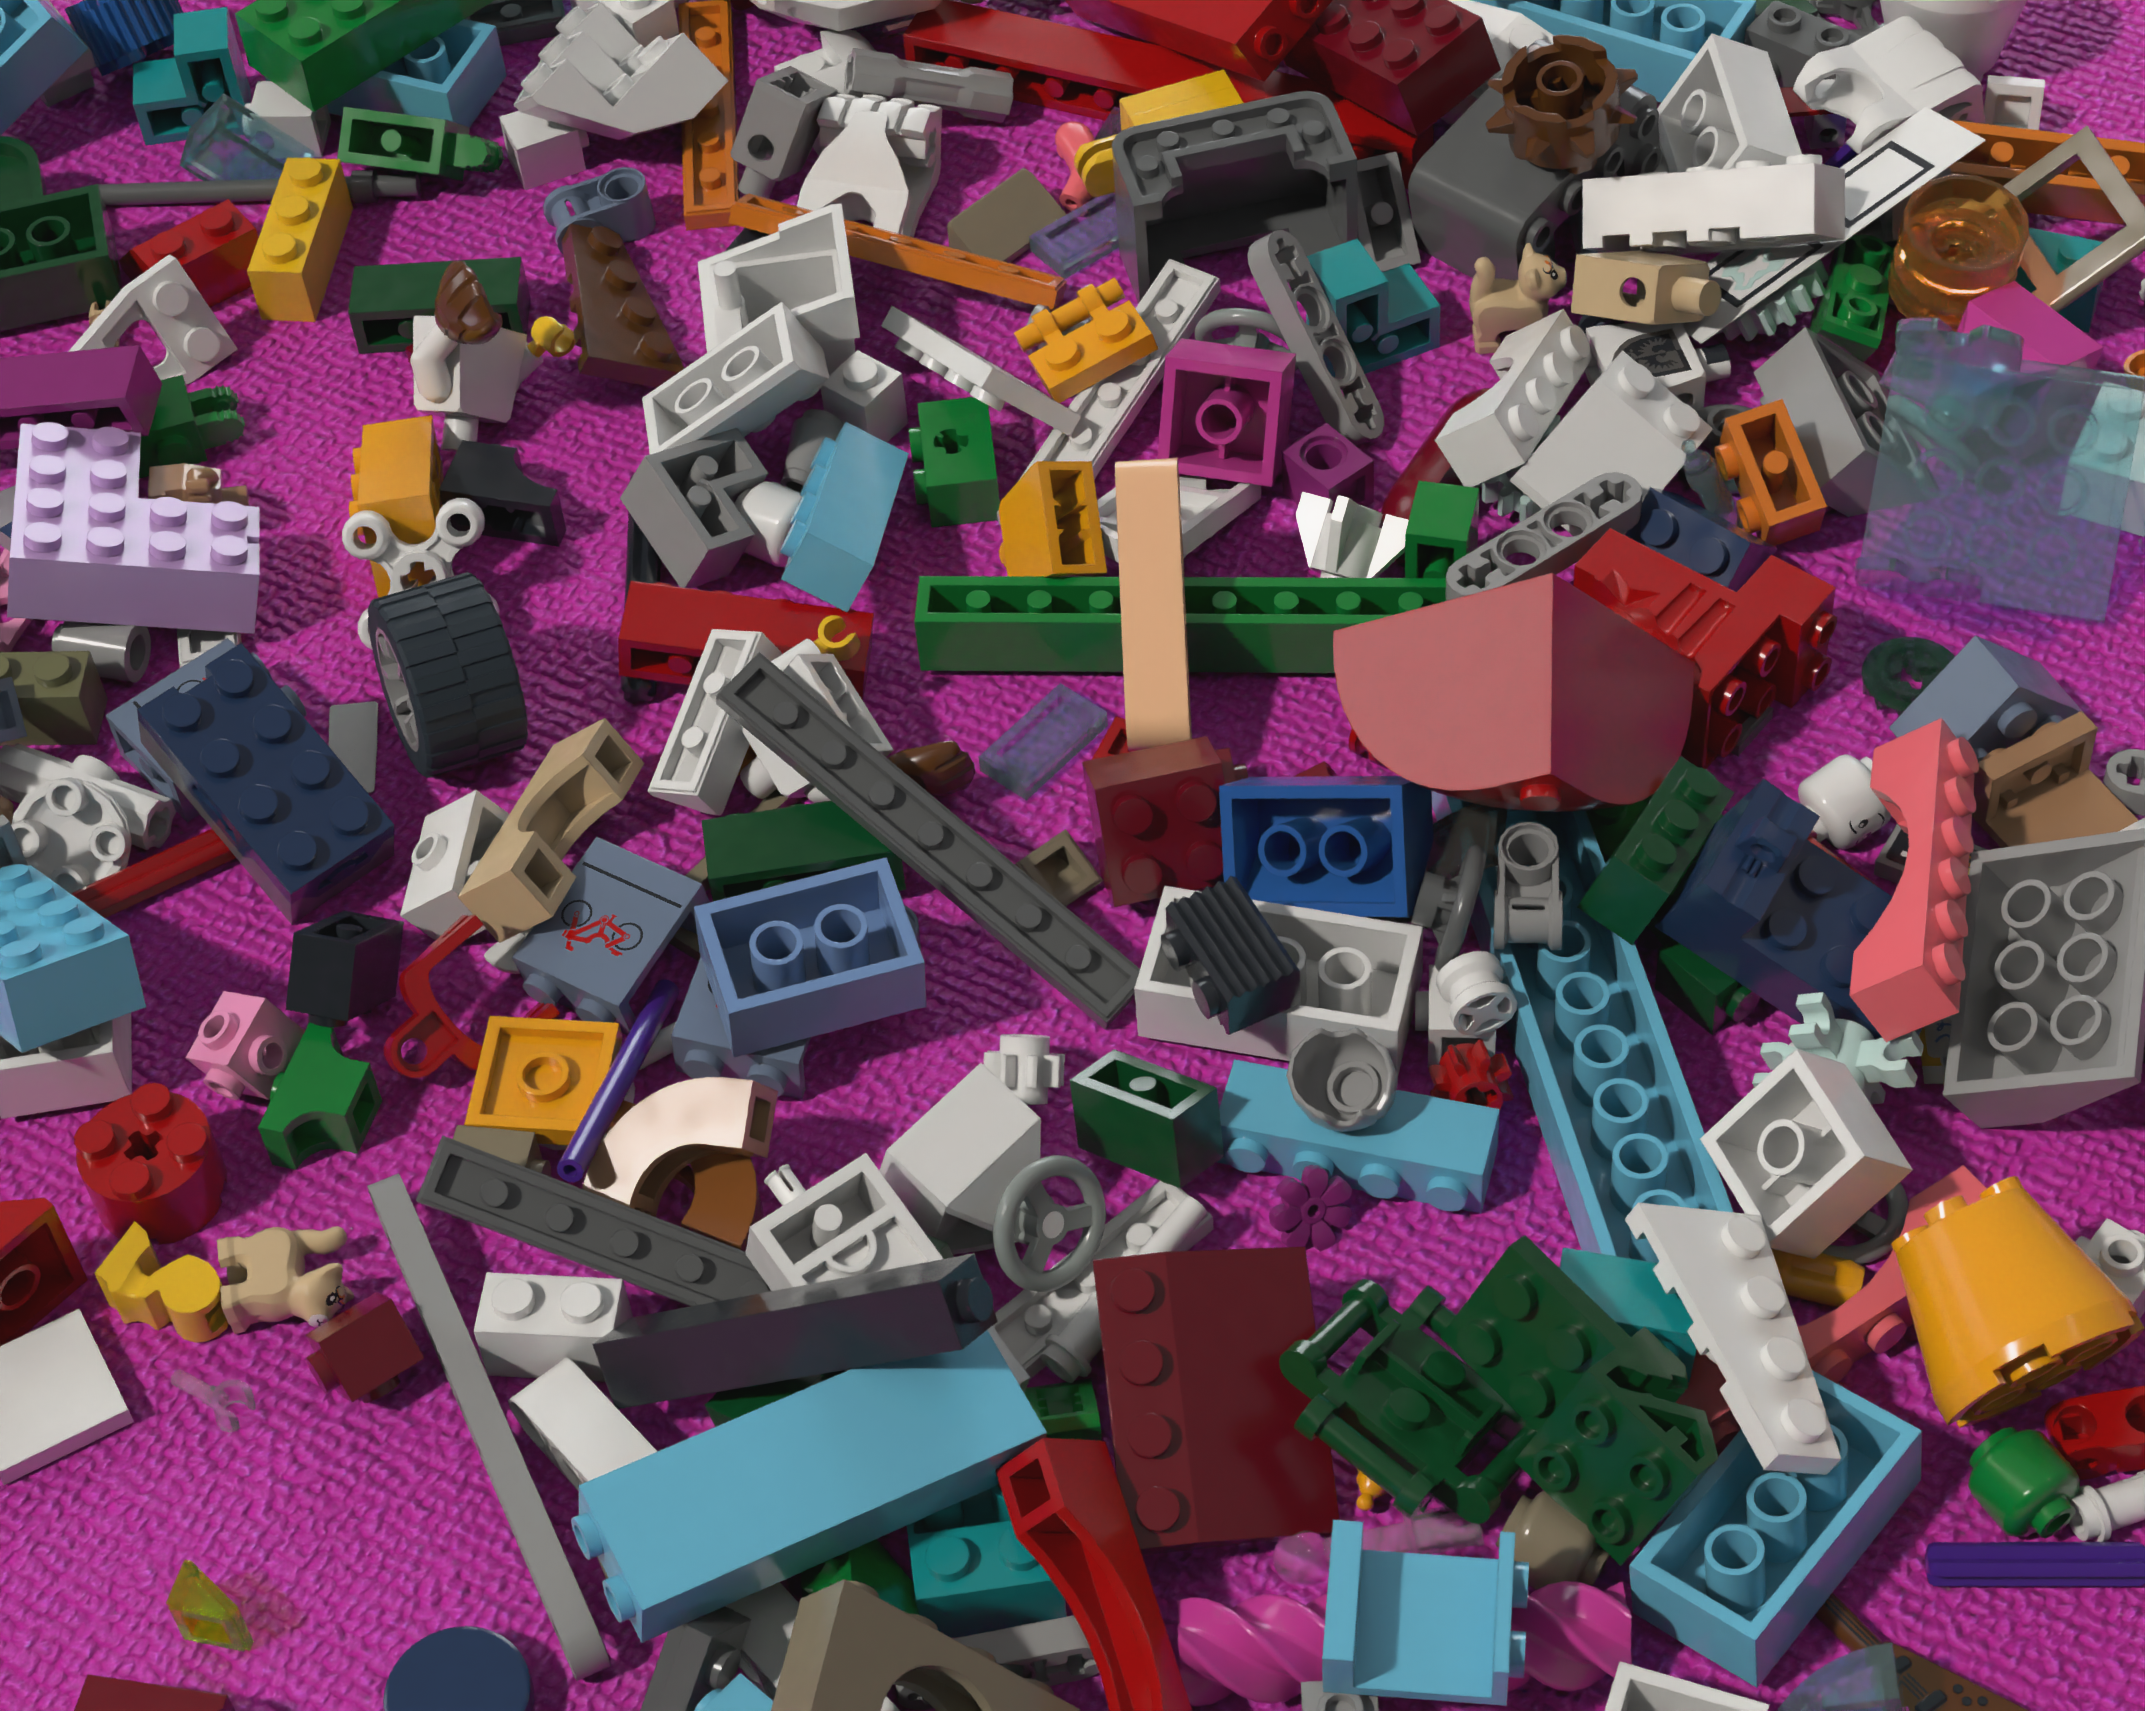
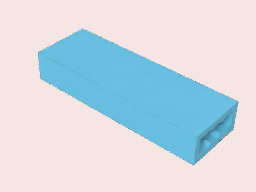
[571,1330,1047,1643]

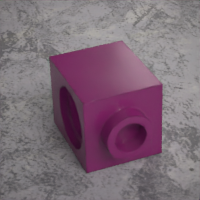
[1282,423,1374,513]

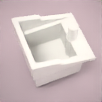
[698,203,860,375]

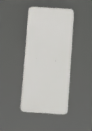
[329,702,378,793]

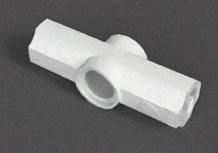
[0,743,176,850]

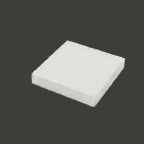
[0,1309,134,1485]

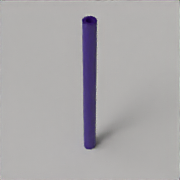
[557,979,679,1182]

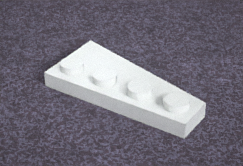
[881,306,1081,436]

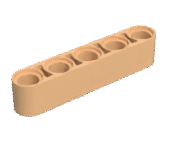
[1115,458,1192,752]

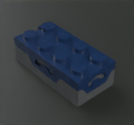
[137,643,394,925]

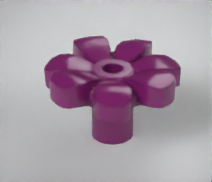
[1269,1165,1352,1252]

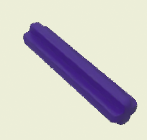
[1925,1542,2145,1586]

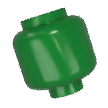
[1968,1427,2080,1538]

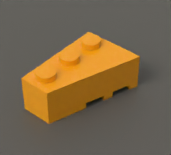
[349,415,444,598]

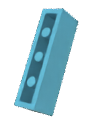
[780,422,909,612]
[1217,1059,1499,1214]

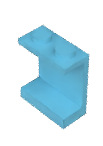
[1322,1520,1529,1706]

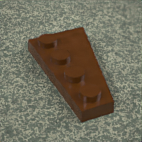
[561,223,685,388]

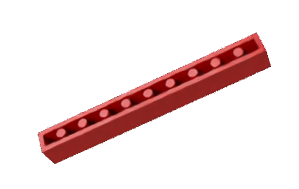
[903,0,1434,189]

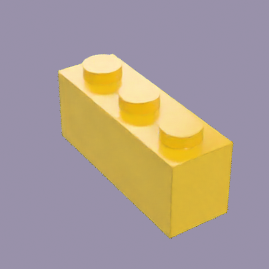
[247,157,353,322]

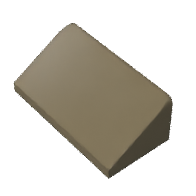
[947,168,1067,263]

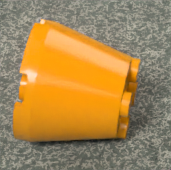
[1891,1176,2145,1428]

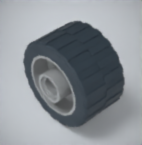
[368,572,528,778]

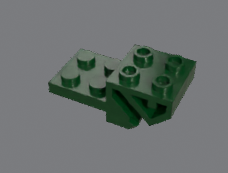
[1440,1235,1719,1566]

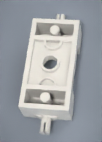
[746,1153,1030,1392]

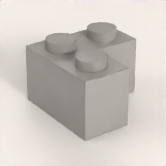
[620,428,769,589]

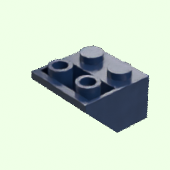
[1625,487,1777,592]

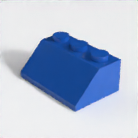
[1219,776,1434,917]

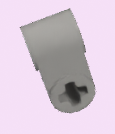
[1493,822,1563,950]

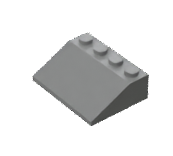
[1943,828,2145,1128]

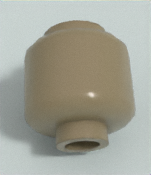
[1496,1491,1610,1590]

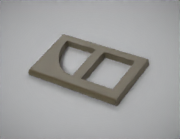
[1894,126,2145,351]

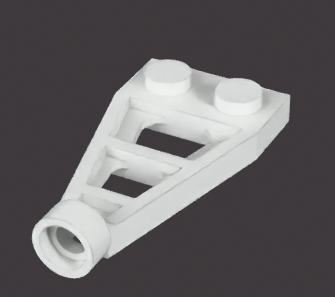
[68,255,237,384]

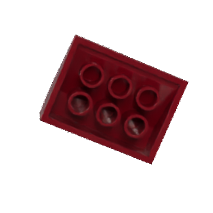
[1093,1246,1340,1556]

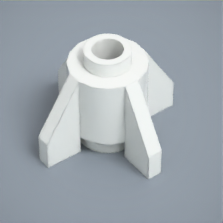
[1296,492,1408,578]

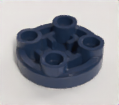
[383,1626,534,1711]

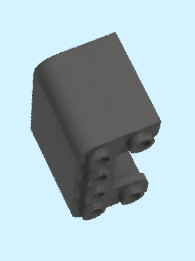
[1408,39,1662,280]
[1112,91,1358,304]

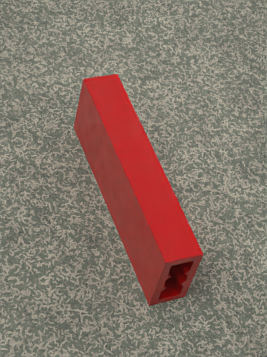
[1065,0,1333,82]

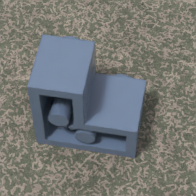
[1889,635,2084,763]

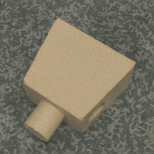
[1571,250,1721,325]

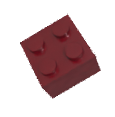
[1082,736,1225,907]

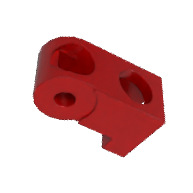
[2044,1385,2145,1480]

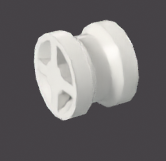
[1436,951,1517,1035]

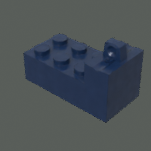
[1654,779,1923,1040]

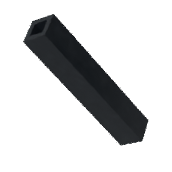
[592,1253,998,1409]

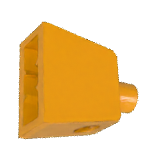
[999,461,1107,577]

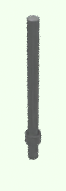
[99,170,421,206]

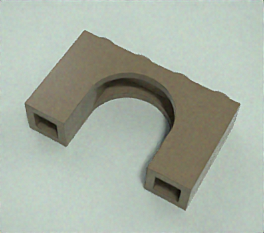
[771,1579,1080,1711]

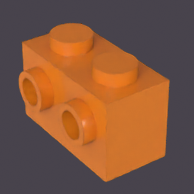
[1714,399,1827,546]

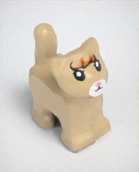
[1469,243,1567,354]
[217,1226,354,1334]

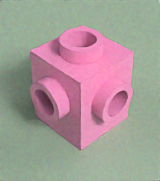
[185,991,305,1100]

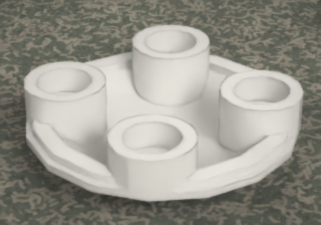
[11,777,132,893]

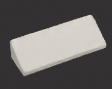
[647,629,782,815]

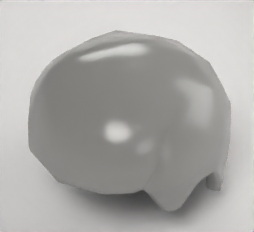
[1286,1028,1398,1132]

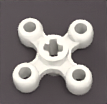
[342,498,500,650]

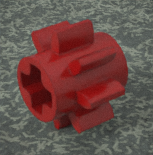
[1428,1040,1514,1110]

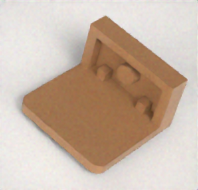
[1972,711,2139,848]

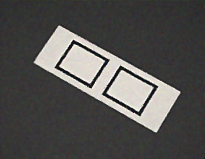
[1682,107,1986,344]

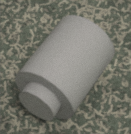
[52,621,151,682]

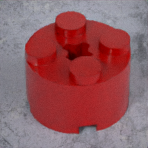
[74,1083,227,1245]

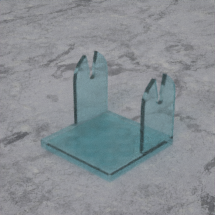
[1854,318,2145,623]

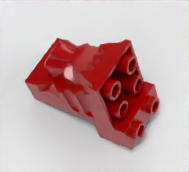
[1574,528,1837,770]

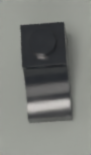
[439,440,566,547]

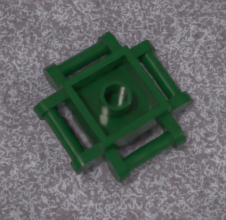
[1279,1279,1537,1524]

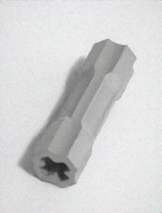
[844,48,1014,123]

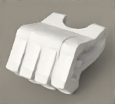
[1793,15,1986,155]
[797,94,942,237]

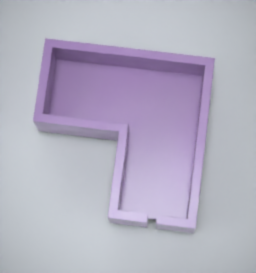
[7,422,260,634]

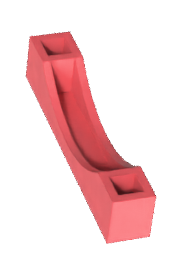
[1849,718,1979,1042]
[1676,1165,1987,1456]

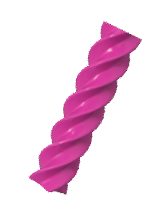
[1177,1581,1632,1707]

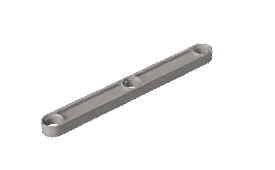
[367,1173,611,1681]

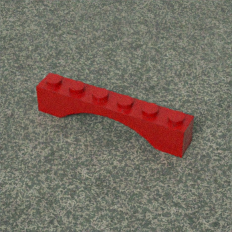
[995,1438,1192,1711]

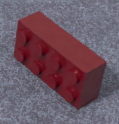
[1284,0,1501,136]

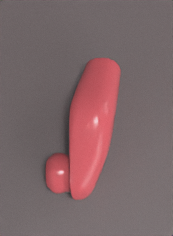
[1055,121,1095,213]

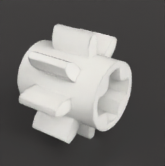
[983,1034,1065,1104]

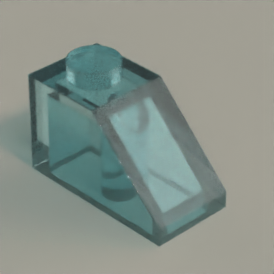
[179,93,315,181]

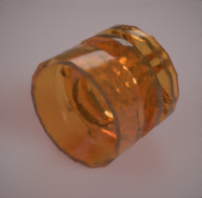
[1888,174,2029,334]

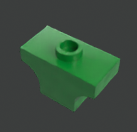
[258,1022,382,1170]

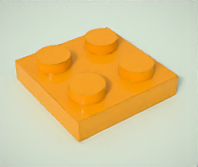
[464,1016,623,1146]

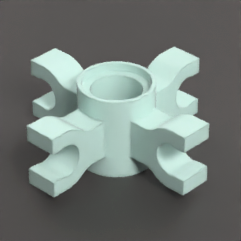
[1752,992,1924,1104]

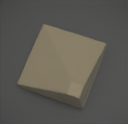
[1015,829,1103,907]

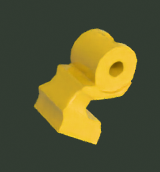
[94,1221,229,1343]

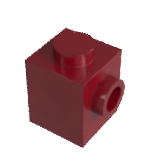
[305,1292,425,1403]

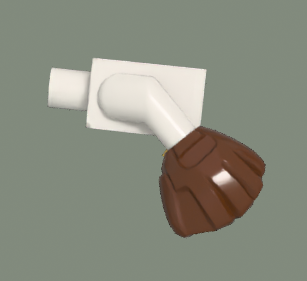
[410,260,575,452]
[740,615,976,803]

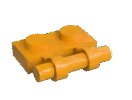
[1013,277,1159,403]

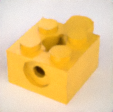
[1074,69,1243,197]

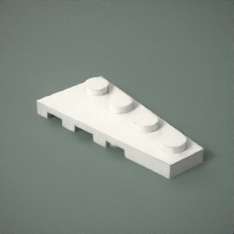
[1625,1202,1841,1475]

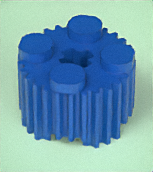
[64,0,184,76]

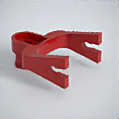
[384,915,560,1078]

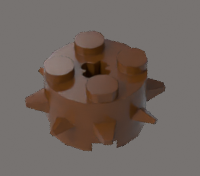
[1485,35,1638,174]

